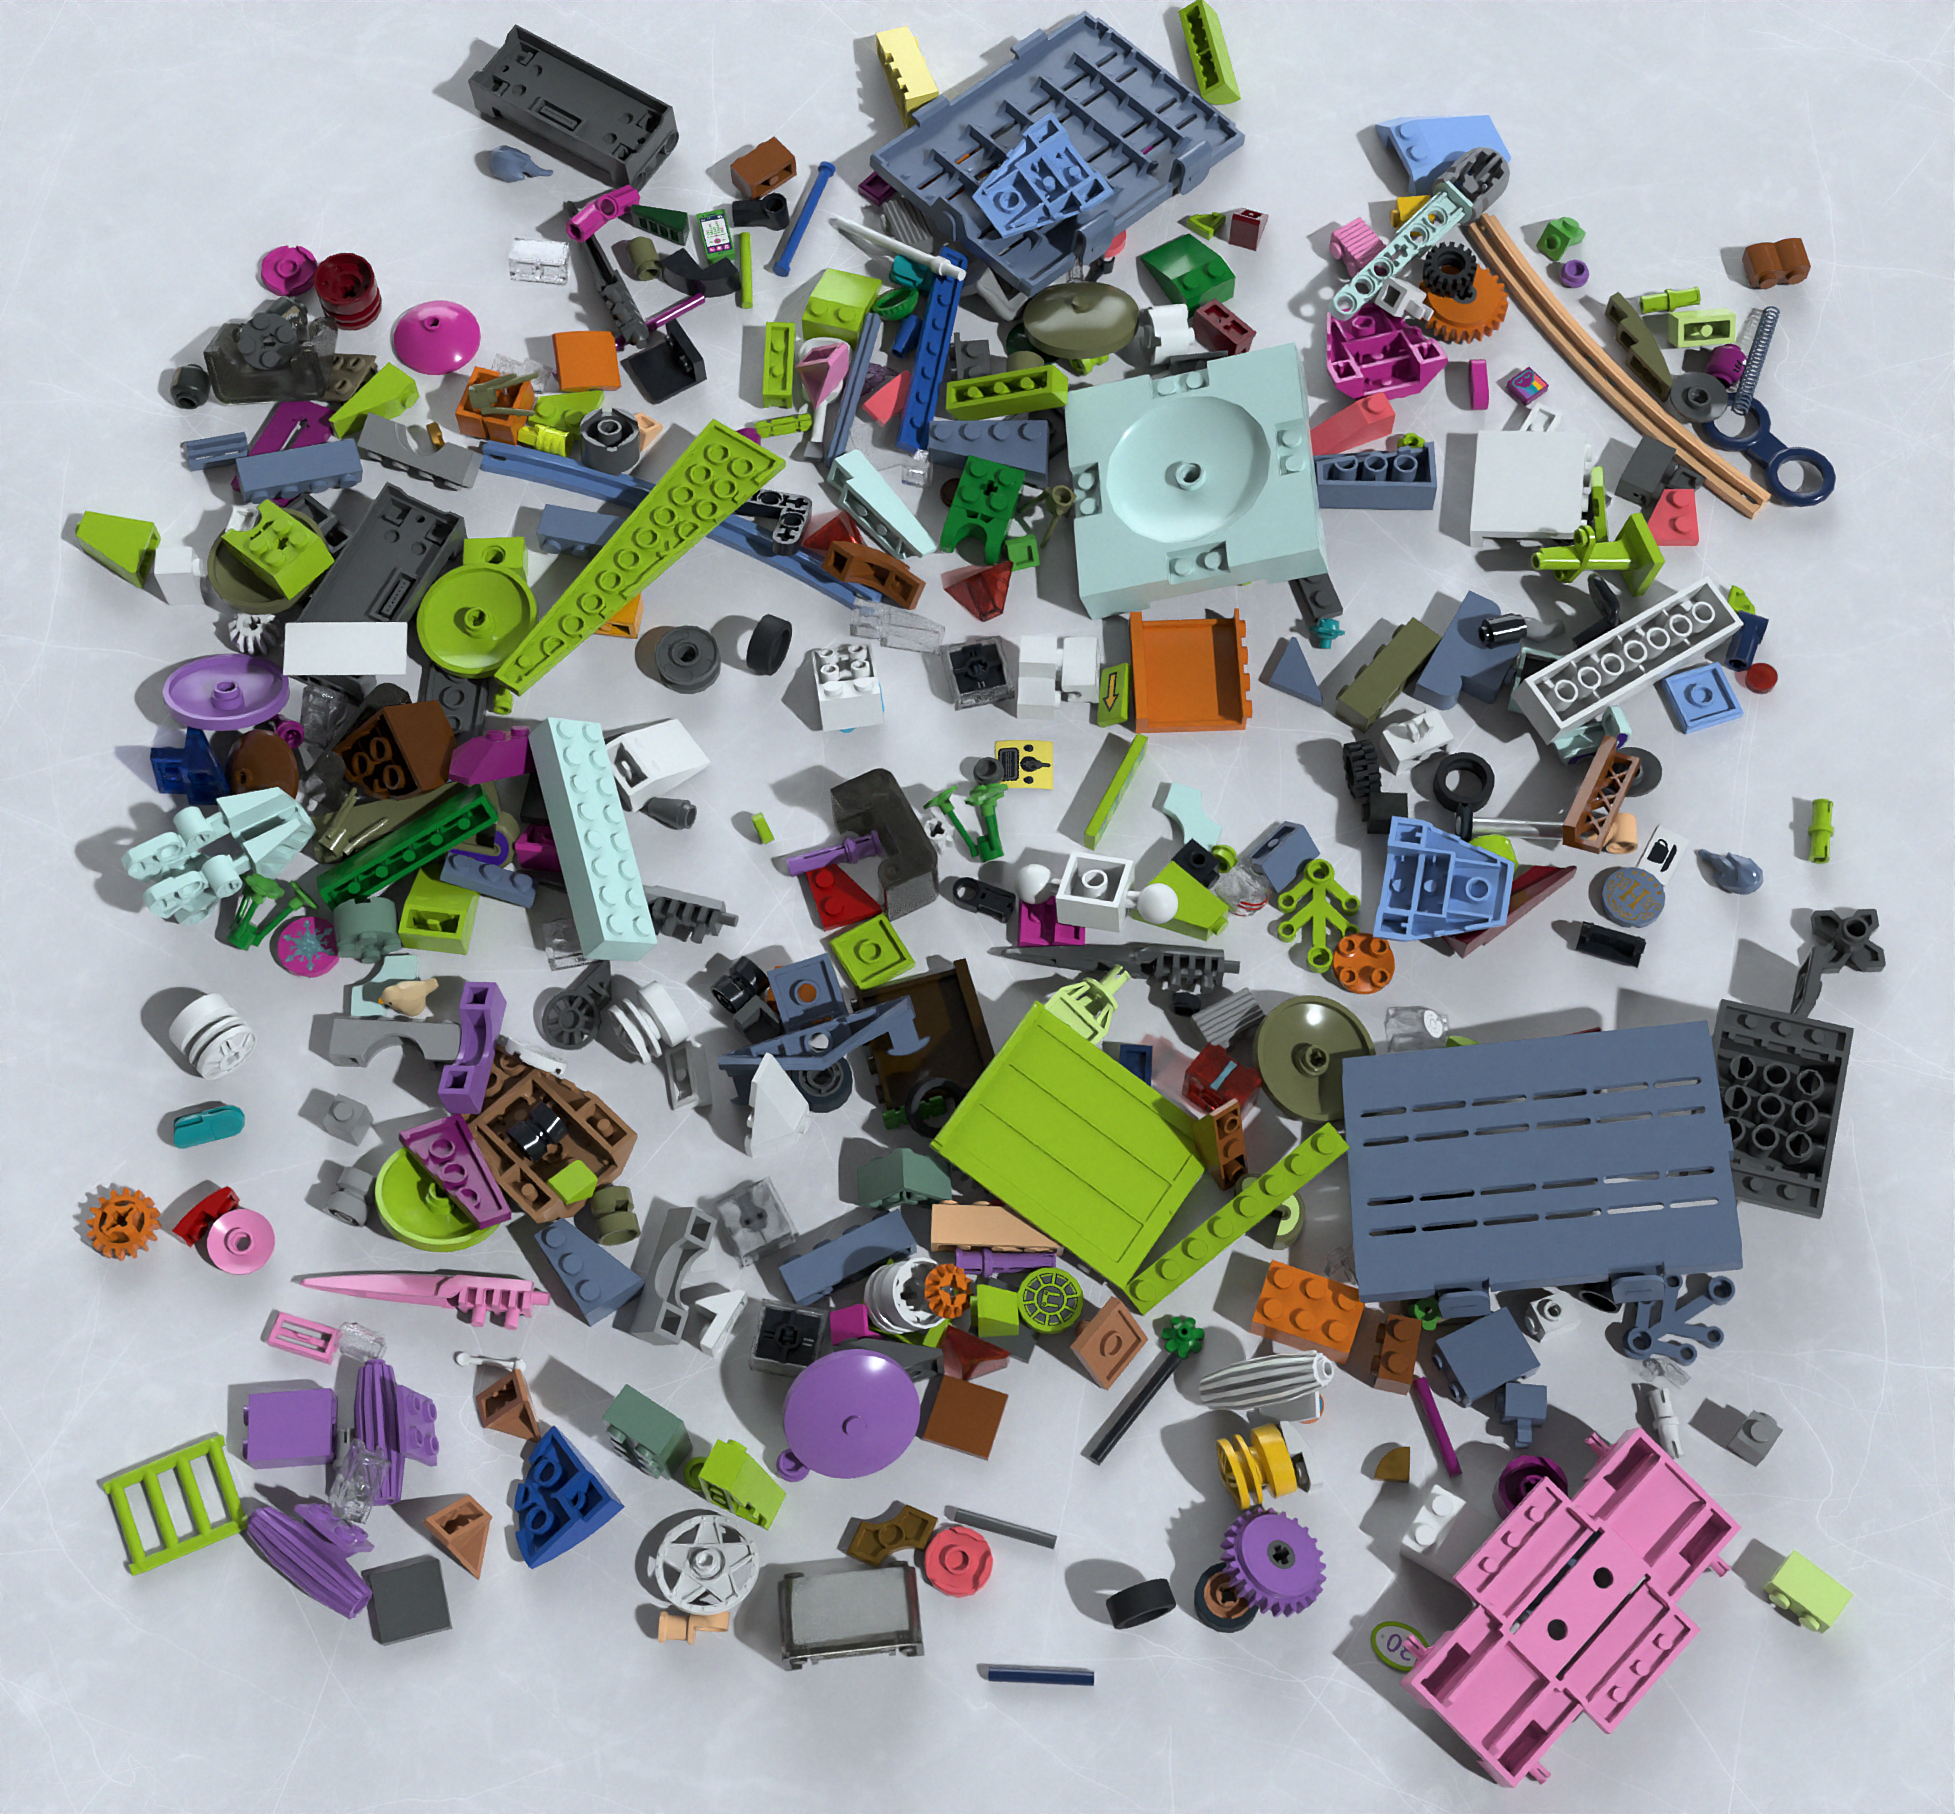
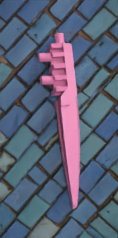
[300,1274,550,1330]

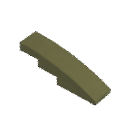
[1605,291,1673,403]

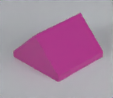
[515,824,562,872]

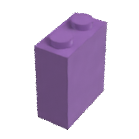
[242,1388,338,1470]

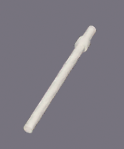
[836,216,966,281]

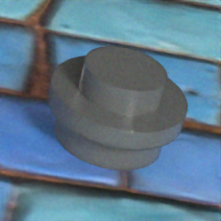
[973,757,1005,785]

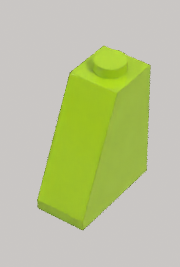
[75,510,161,588]
[1129,860,1229,941]

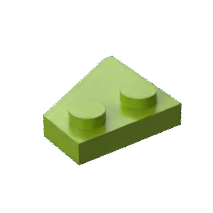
[528,390,605,441]

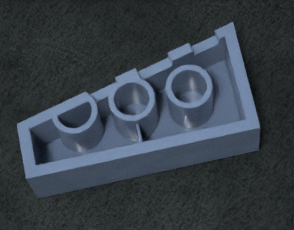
[928,420,1050,489]
[1315,441,1437,510]

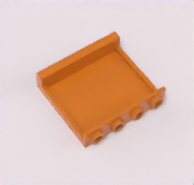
[1129,608,1252,734]

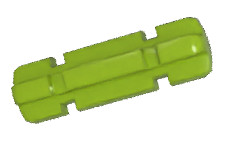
[755,413,812,439]

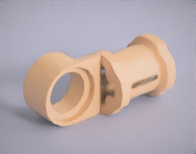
[658,1611,730,1645]

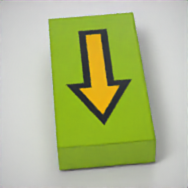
[1097,662,1132,728]

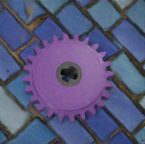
[1220,1507,1326,1617]

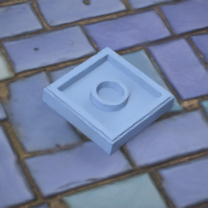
[1660,661,1744,735]

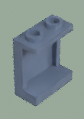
[1431,1306,1541,1408]

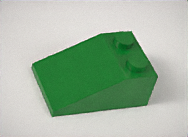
[1140,233,1236,319]

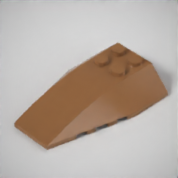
[462,1043,638,1224]

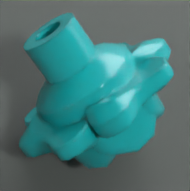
[1309,618,1345,649]

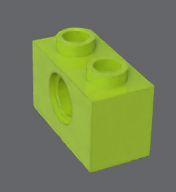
[463,536,528,583]

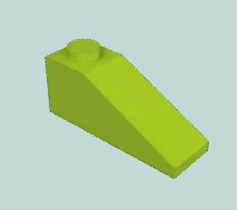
[329,362,420,439]

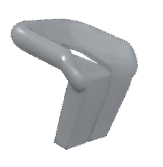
[960,247,1033,322]

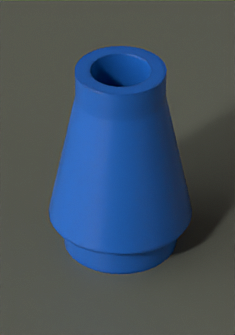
[890,314,923,359]

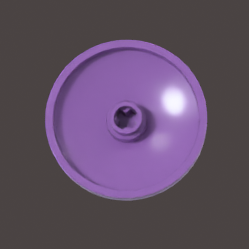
[163,654,290,731]
[782,1349,920,1479]

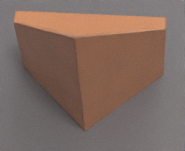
[476,1369,542,1443]
[423,1494,493,1580]

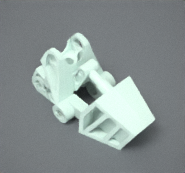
[121,787,317,925]

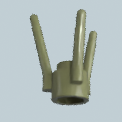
[469,372,539,416]
[1017,485,1077,549]
[317,787,390,857]

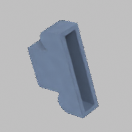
[1413,590,1521,711]

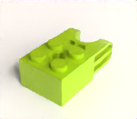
[220,499,335,601]

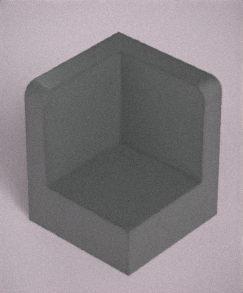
[733,995,785,1044]

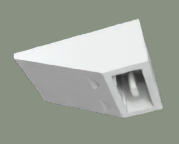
[811,644,884,732]
[606,718,711,813]

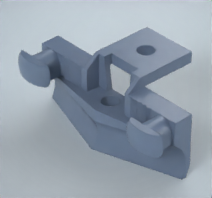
[718,952,930,1106]

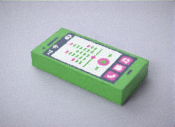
[696,209,736,265]

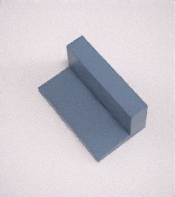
[1243,821,1321,894]

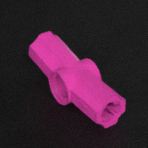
[565,184,640,243]

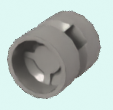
[324,1167,377,1228]

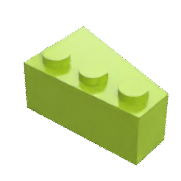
[698,1439,786,1531]

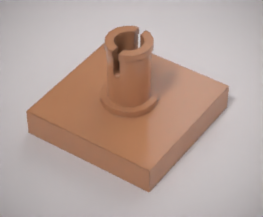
[1070,1296,1149,1391]

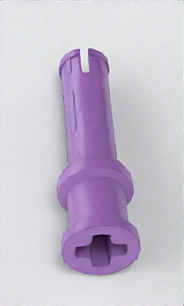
[786,830,883,878]
[955,1248,1056,1278]

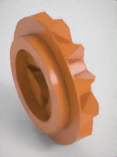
[924,1263,974,1319]

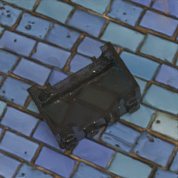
[830,768,939,922]

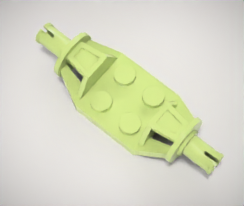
[1044,964,1130,1046]

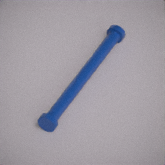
[772,161,836,277]

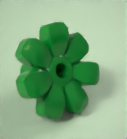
[1161,1317,1205,1360]

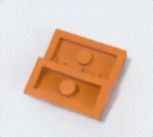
[552,331,621,392]

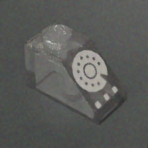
[1384,1006,1452,1053]

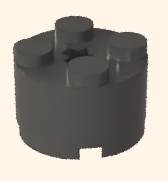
[580,408,640,477]

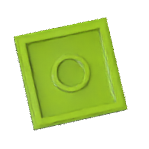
[829,912,915,993]

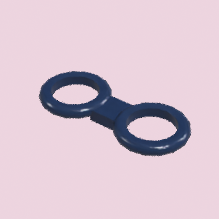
[1701,392,1836,507]

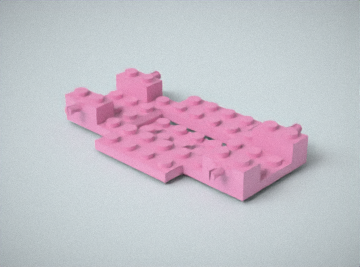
[1399,1427,1742,1788]

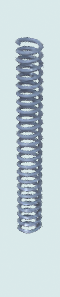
[1730,306,1780,416]

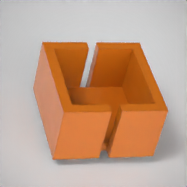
[455,366,535,446]

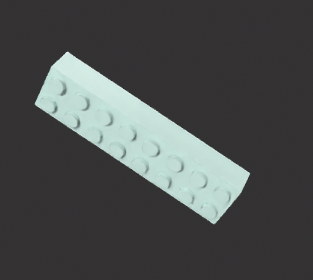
[528,717,658,962]

